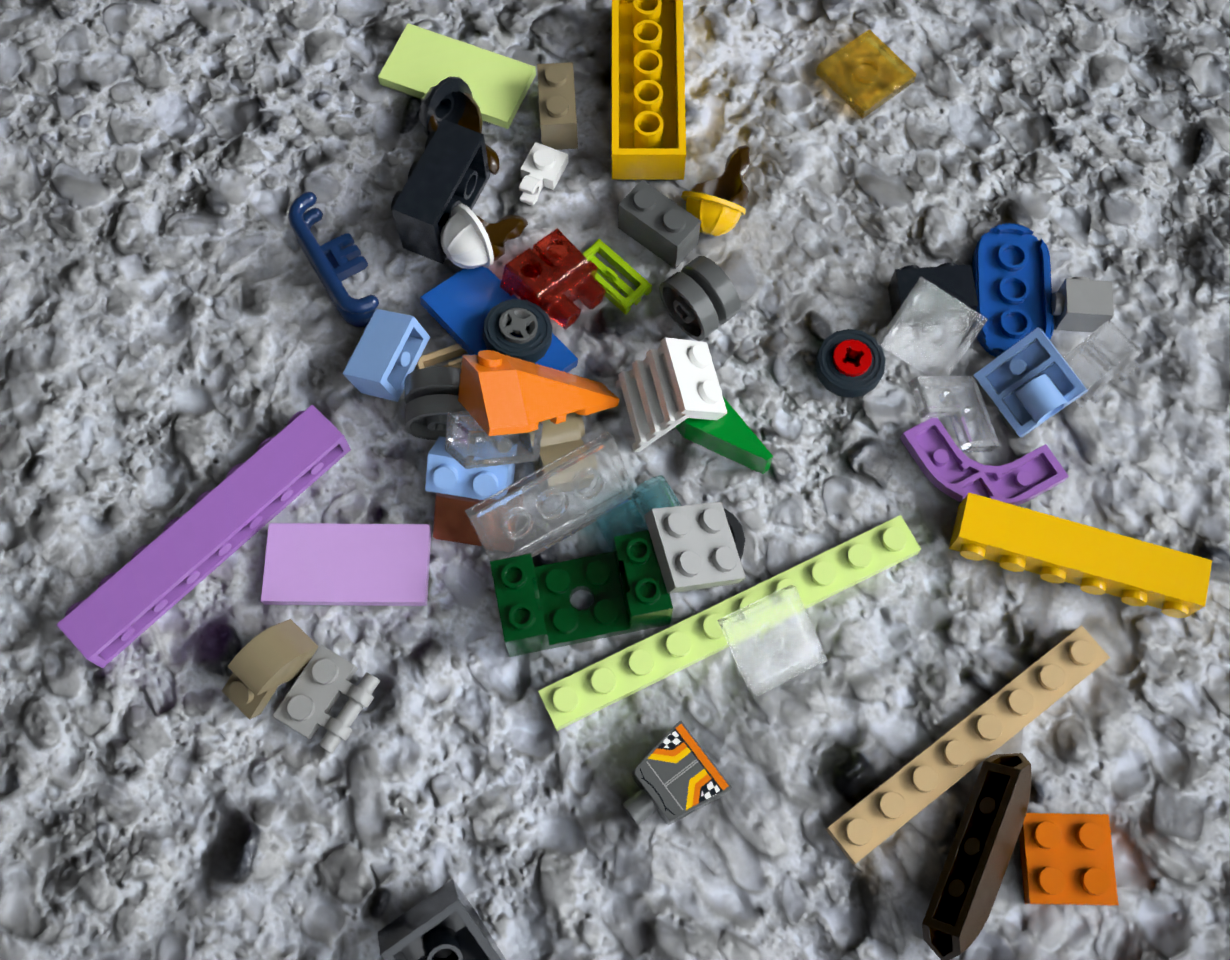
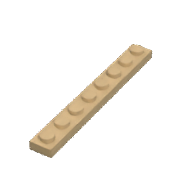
[825,625,1110,865]

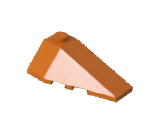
[458,350,619,436]

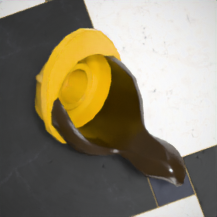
[681,145,751,236]

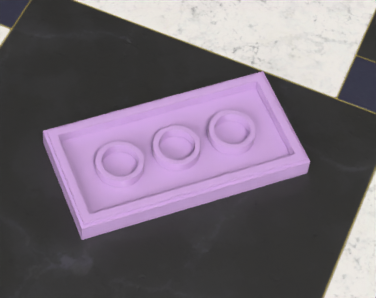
[261,523,431,606]

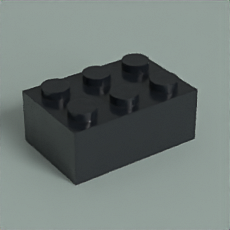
[391,119,490,264]

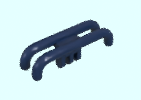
[288,192,379,328]

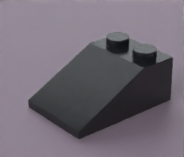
[378,879,506,960]

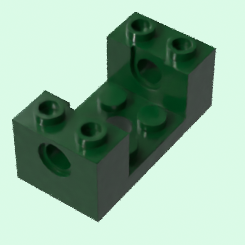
[490,530,673,657]

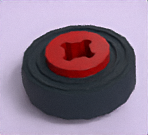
[815,329,886,398]

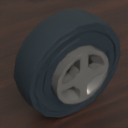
[483,299,552,363]

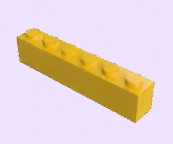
[949,492,1212,618]

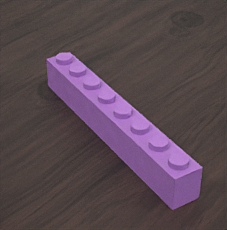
[56,404,351,668]

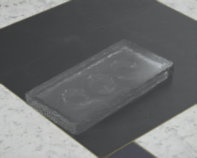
[465,431,637,561]

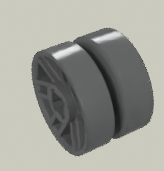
[659,256,741,341]
[404,366,478,440]

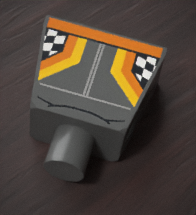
[622,721,732,825]

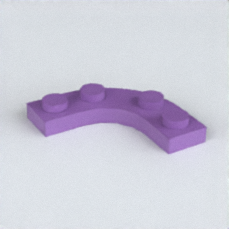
[900,415,1069,506]

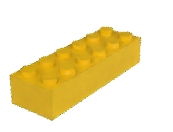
[612,0,686,180]

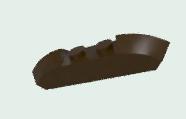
[922,753,1031,960]

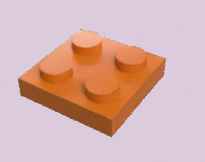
[1019,813,1119,906]

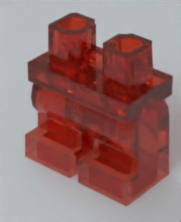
[500,228,606,330]

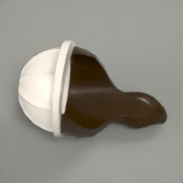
[440,203,528,269]

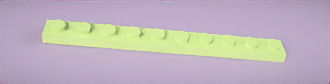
[538,515,921,731]

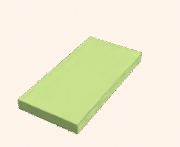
[378,23,536,129]

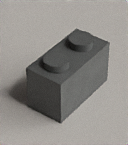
[618,180,701,269]

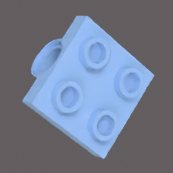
[974,327,1088,437]

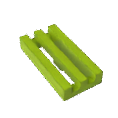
[573,239,652,315]

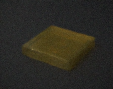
[816,29,917,119]

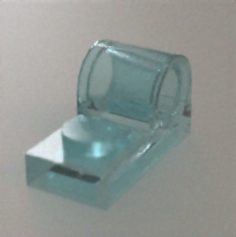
[596,475,682,551]

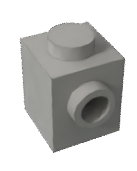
[1051,277,1114,333]

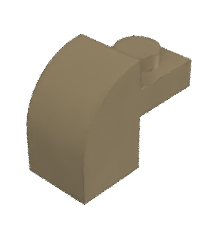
[222,619,319,720]

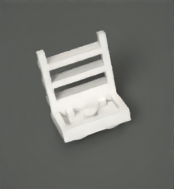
[615,337,727,452]

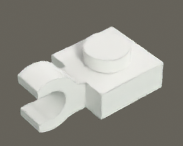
[519,142,568,206]

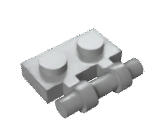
[273,645,380,754]

